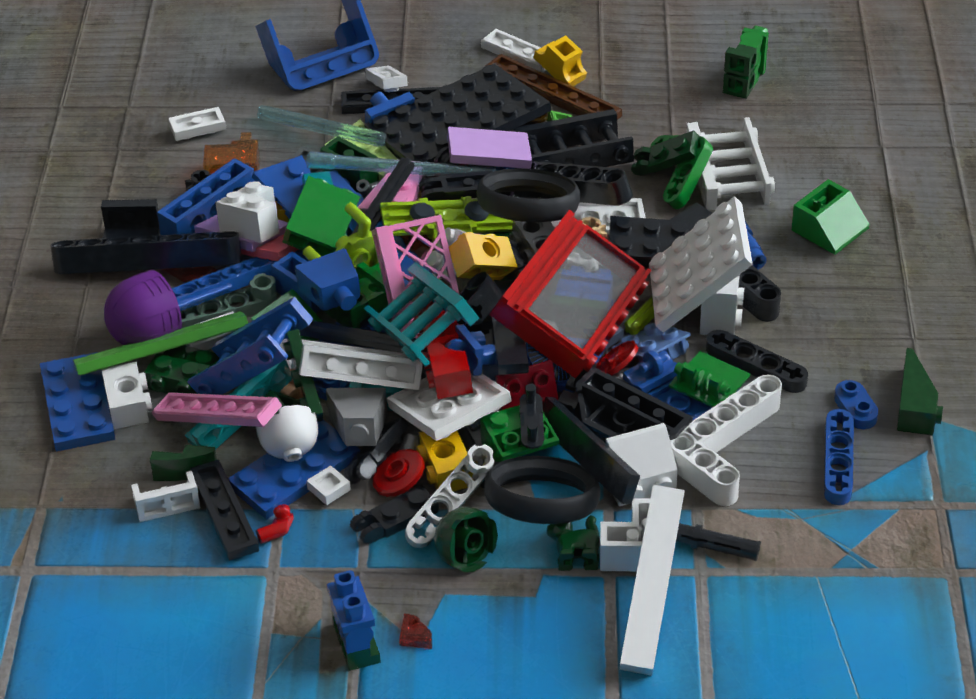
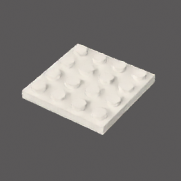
[649,196,753,333]

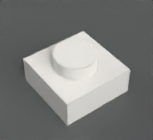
[307,465,351,505]

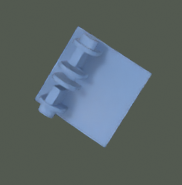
[612,323,691,365]

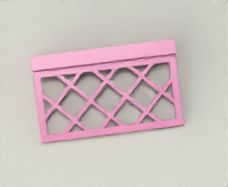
[371,215,466,338]

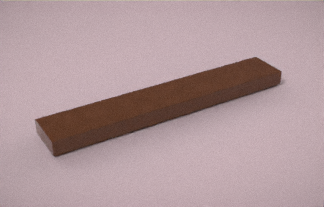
[485,54,622,120]

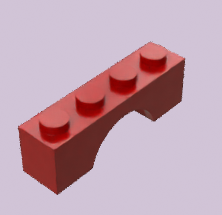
[413,302,473,399]

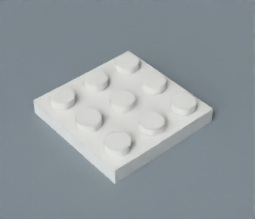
[387,374,512,441]

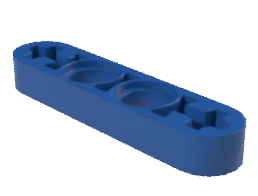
[824,409,854,505]

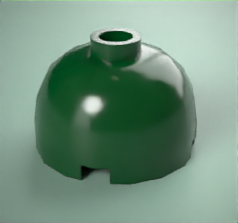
[434,507,498,572]

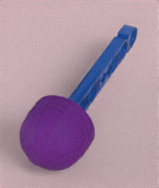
[104,249,309,345]

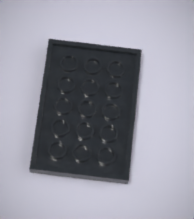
[364,64,551,172]

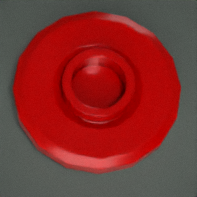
[596,340,639,376]
[373,449,425,497]

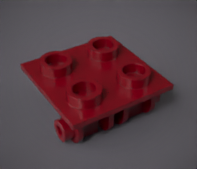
[495,360,559,411]

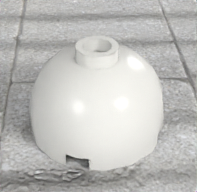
[256,405,318,462]

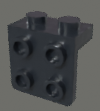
[101,199,160,238]

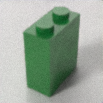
[282,176,360,257]

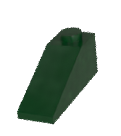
[897,348,943,436]

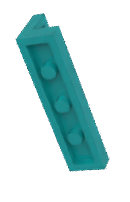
[185,360,293,450]

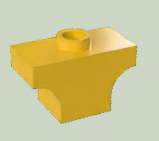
[533,35,587,86]

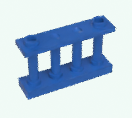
[187,297,313,395]

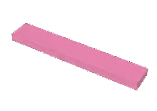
[152,393,282,427]

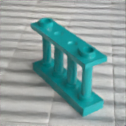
[364,262,479,366]

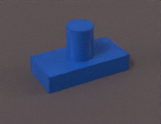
[365,92,415,123]

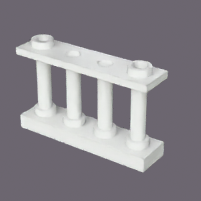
[687,117,775,210]
[291,339,423,390]

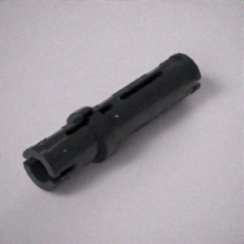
[676,523,761,561]

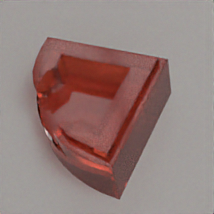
[399,613,432,649]

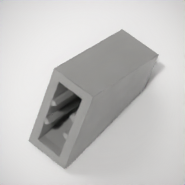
[326,388,388,446]

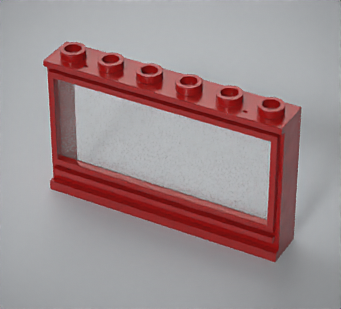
[489,210,651,379]

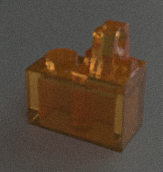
[203,132,260,174]

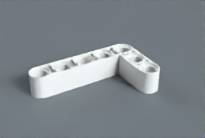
[670,375,782,506]

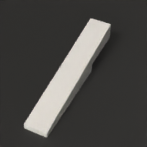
[619,485,685,676]

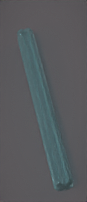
[257,105,386,147]

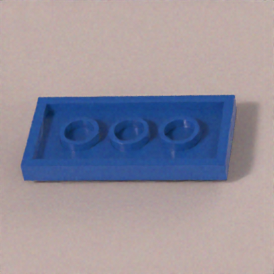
[40,352,116,452]
[228,420,360,520]

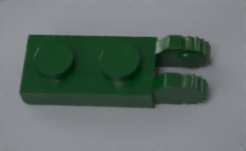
[631,130,699,176]

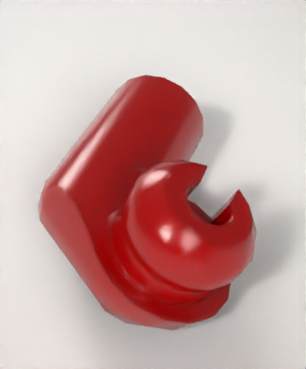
[256,504,294,544]

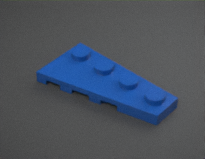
[252,155,311,219]

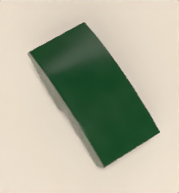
[150,445,217,481]

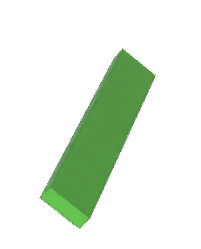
[73,311,248,376]

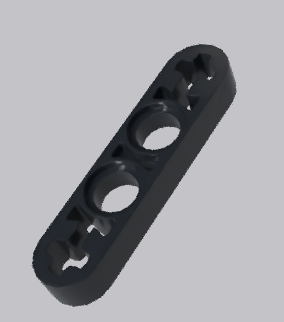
[706,330,808,393]

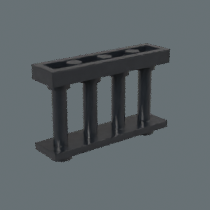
[513,109,634,167]

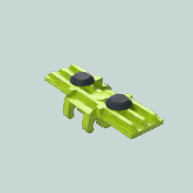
[380,196,513,251]

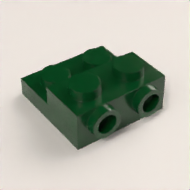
[144,346,220,394]

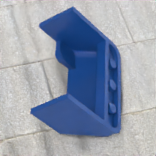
[255,0,379,91]

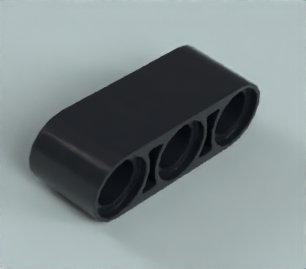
[739,266,781,322]

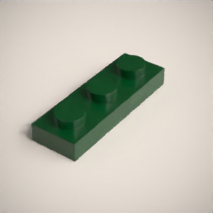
[283,329,323,422]

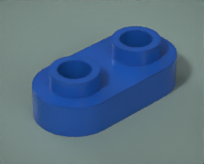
[834,380,878,429]

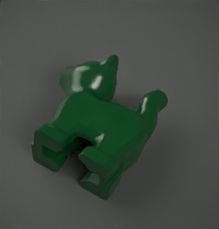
[547,515,600,571]

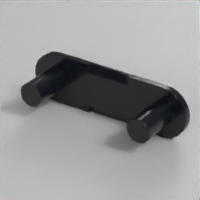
[520,384,544,449]

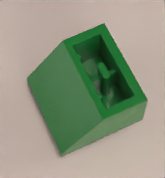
[791,179,870,255]
[480,405,559,462]

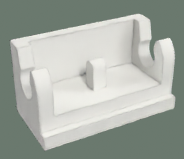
[131,471,200,522]

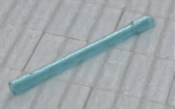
[306,151,496,176]

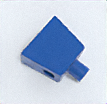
[295,248,360,310]

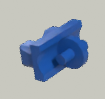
[445,325,496,376]
[623,350,677,393]

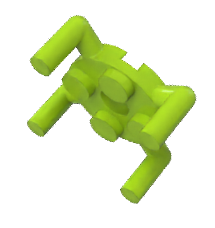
[303,202,379,269]

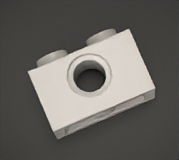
[102,362,152,429]

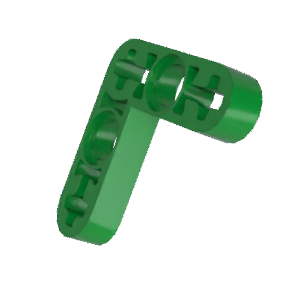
[650,135,713,209]

